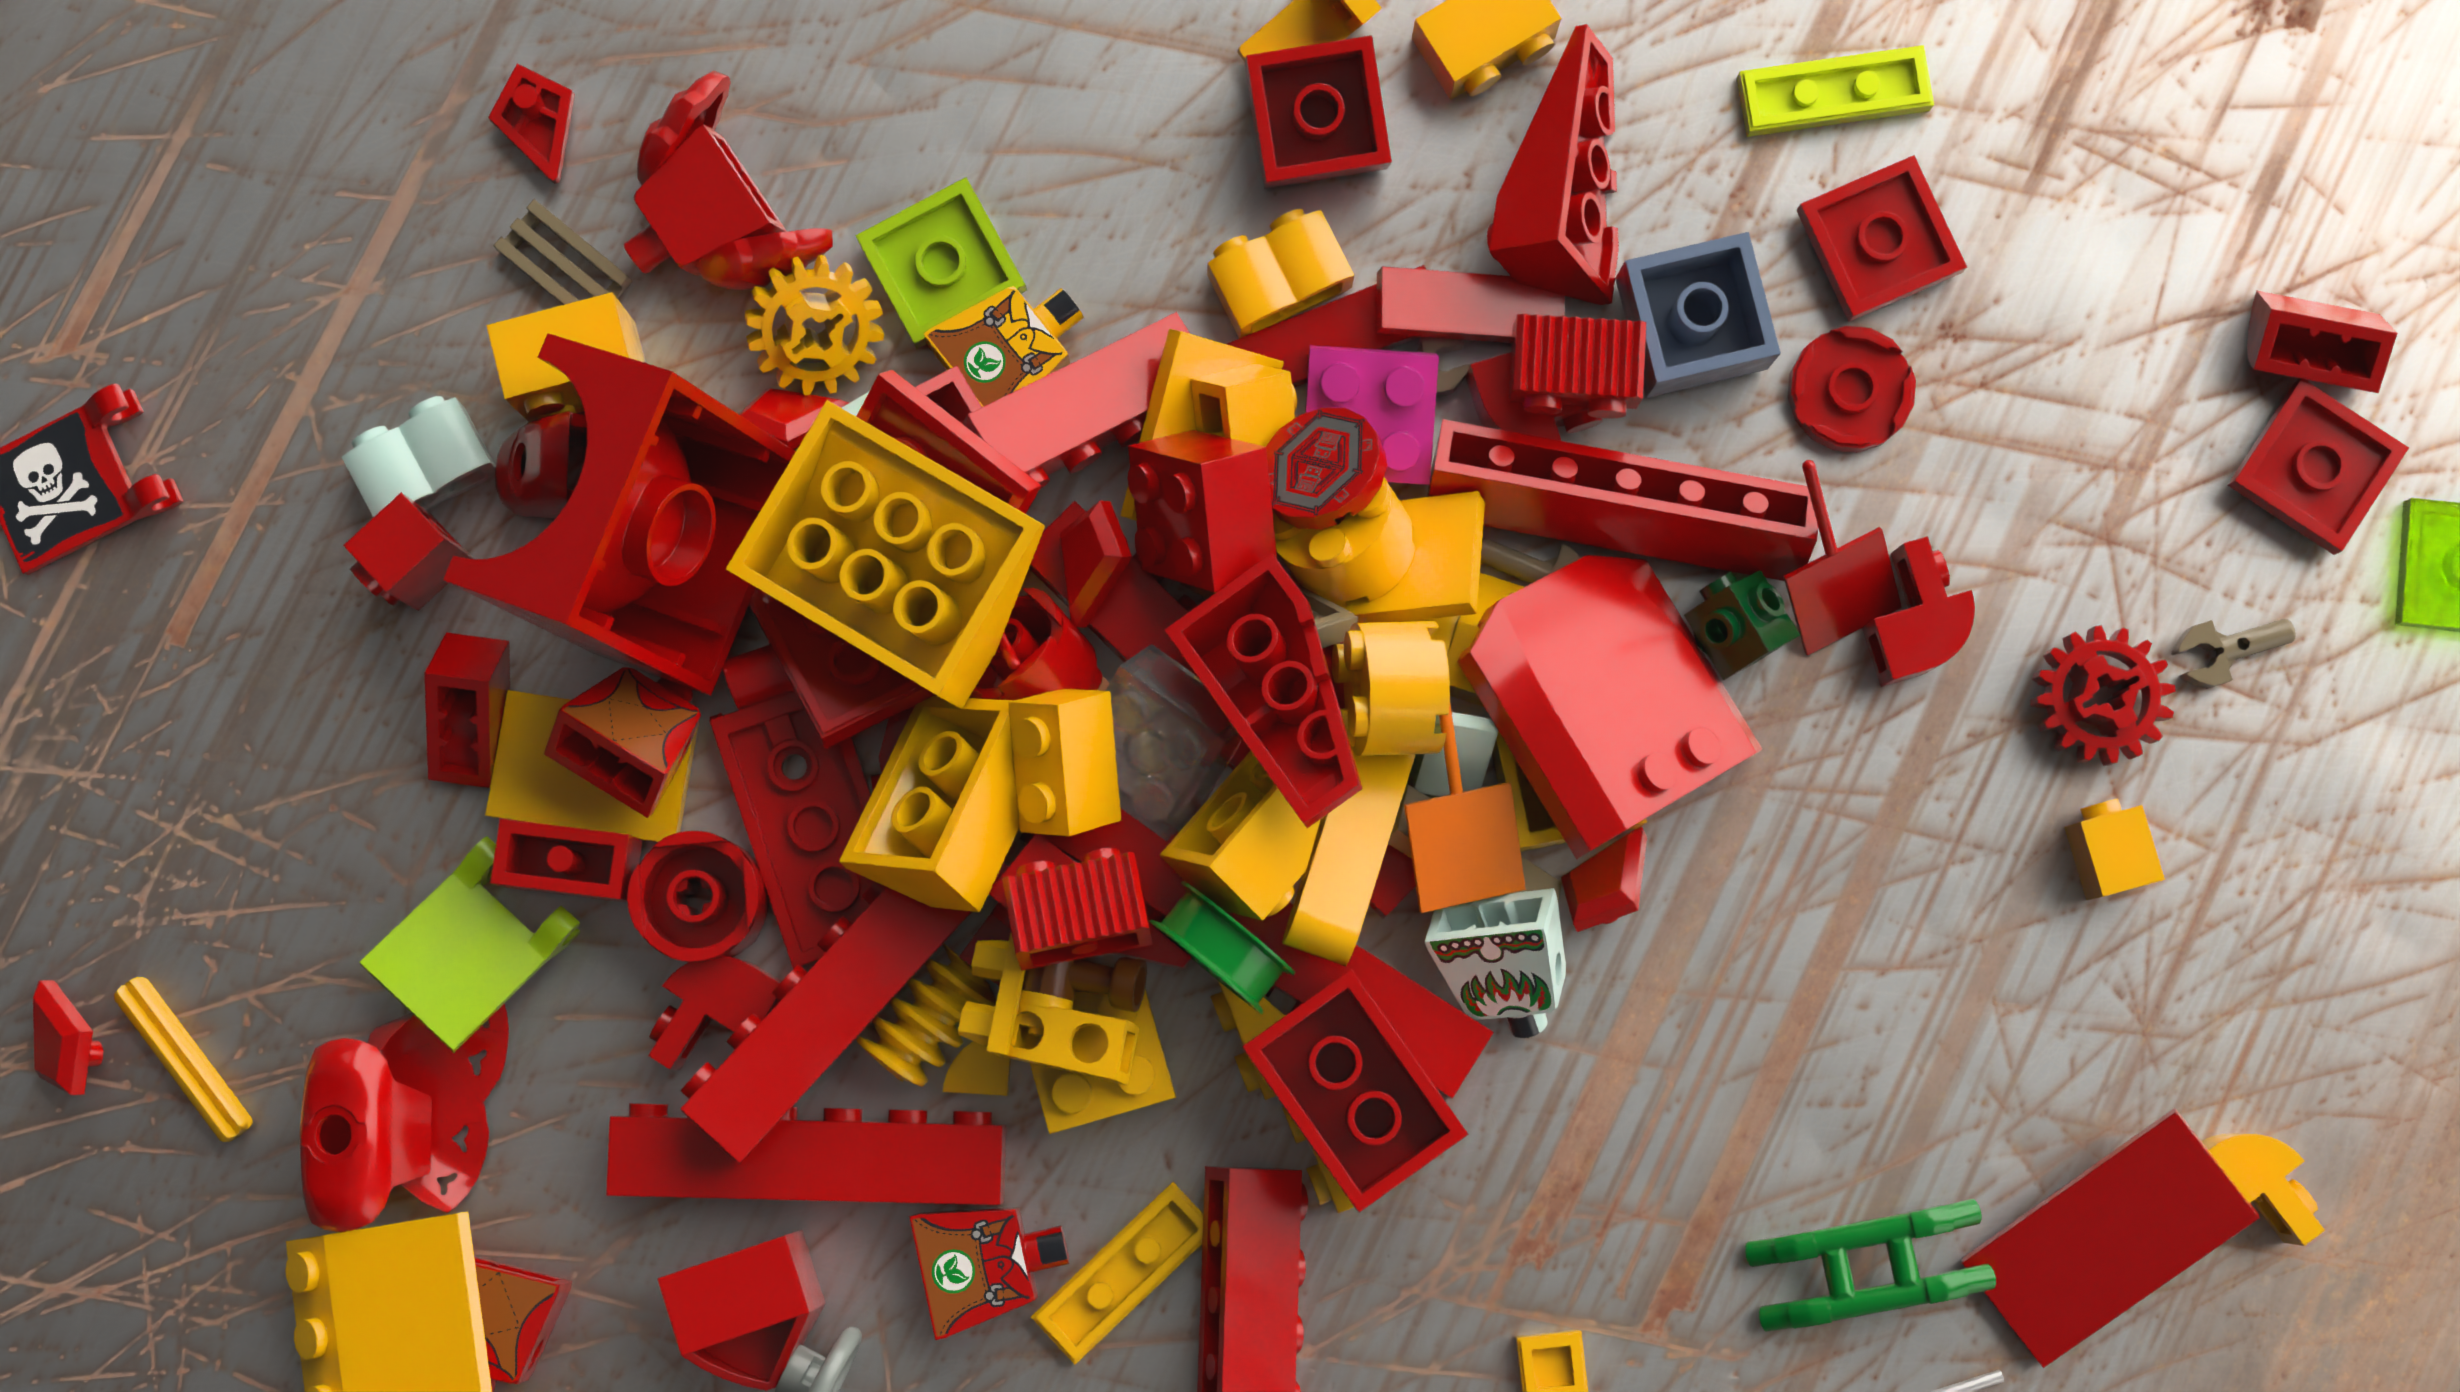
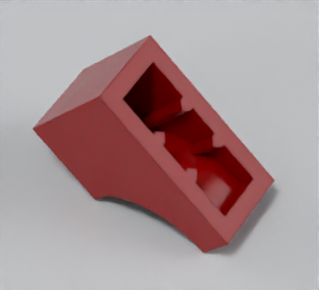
[424,632,510,788]

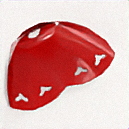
[367,1003,509,1213]

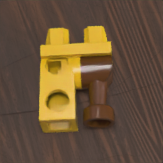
[958,933,1147,1085]

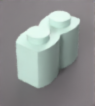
[341,396,496,517]

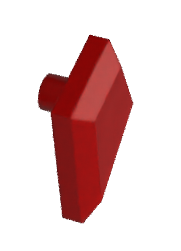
[488,63,575,184]
[739,388,850,450]
[1060,500,1132,628]
[1561,827,1647,932]
[33,980,104,1095]

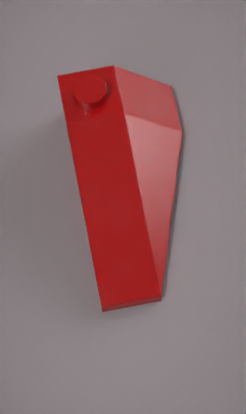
[1487,24,1619,305]

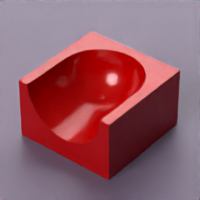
[443,333,796,696]

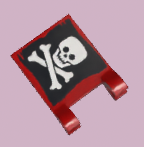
[0,383,184,575]

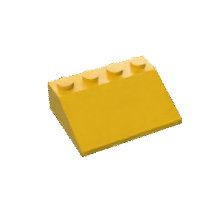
[726,400,1045,709]
[285,1212,492,1392]

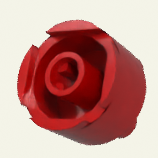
[969,588,1102,701]
[627,831,769,962]

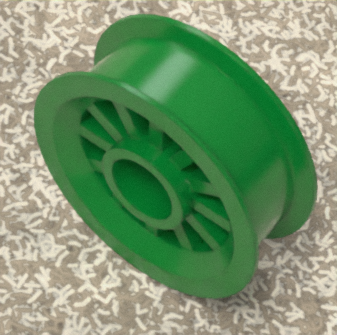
[1149,881,1295,1014]

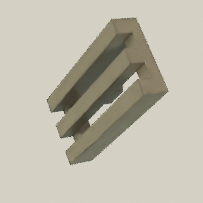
[493,199,633,305]

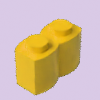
[1207,209,1354,338]

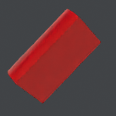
[2247,290,2398,393]

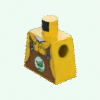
[923,286,1084,407]

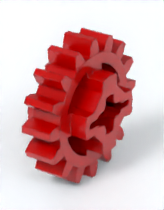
[2030,625,2176,766]

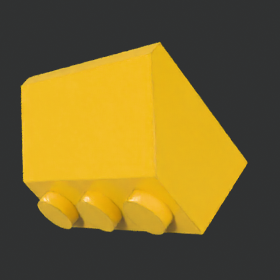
[839,696,1019,912]

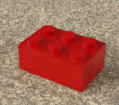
[1242,969,1469,1213]

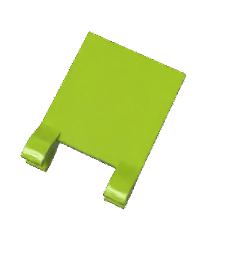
[359,836,580,1053]

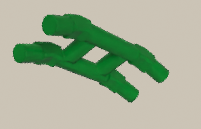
[1745,1199,1996,1332]

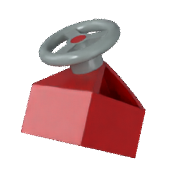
[657,1230,862,1392]

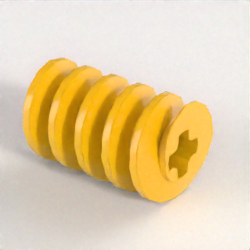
[856,943,997,1087]

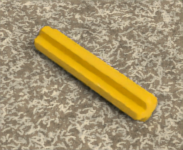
[114,977,253,1142]

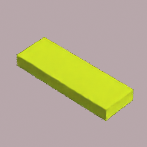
[1737,45,1934,137]

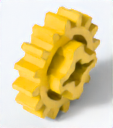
[744,255,884,396]

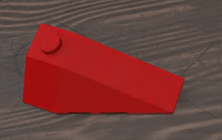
[1165,553,1363,829]

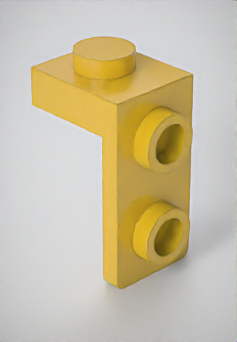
[1238,0,1382,62]

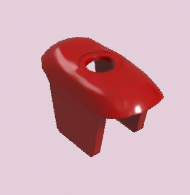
[495,411,587,519]
[299,1038,432,1233]

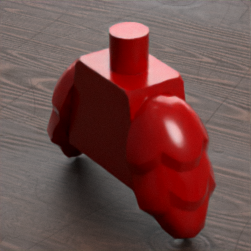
[624,70,833,290]

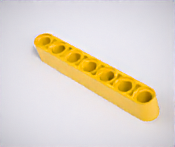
[1282,616,1459,966]

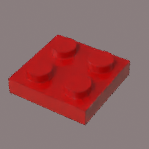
[1796,155,1967,322]
[2227,379,2409,555]

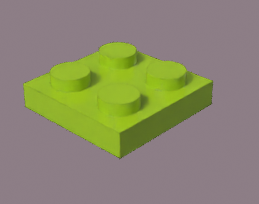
[855,177,1027,349]

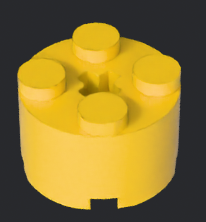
[1272,477,1415,607]
[1332,621,1450,756]

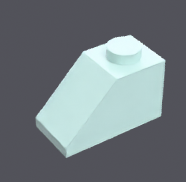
[1406,712,1498,799]

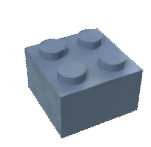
[1615,232,1781,398]

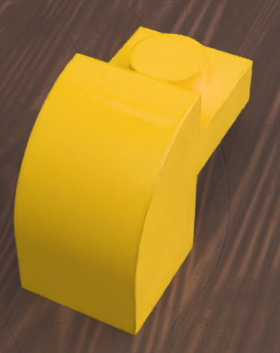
[2202,1133,2325,1246]

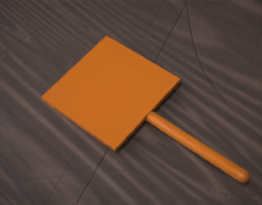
[1404,703,1526,913]

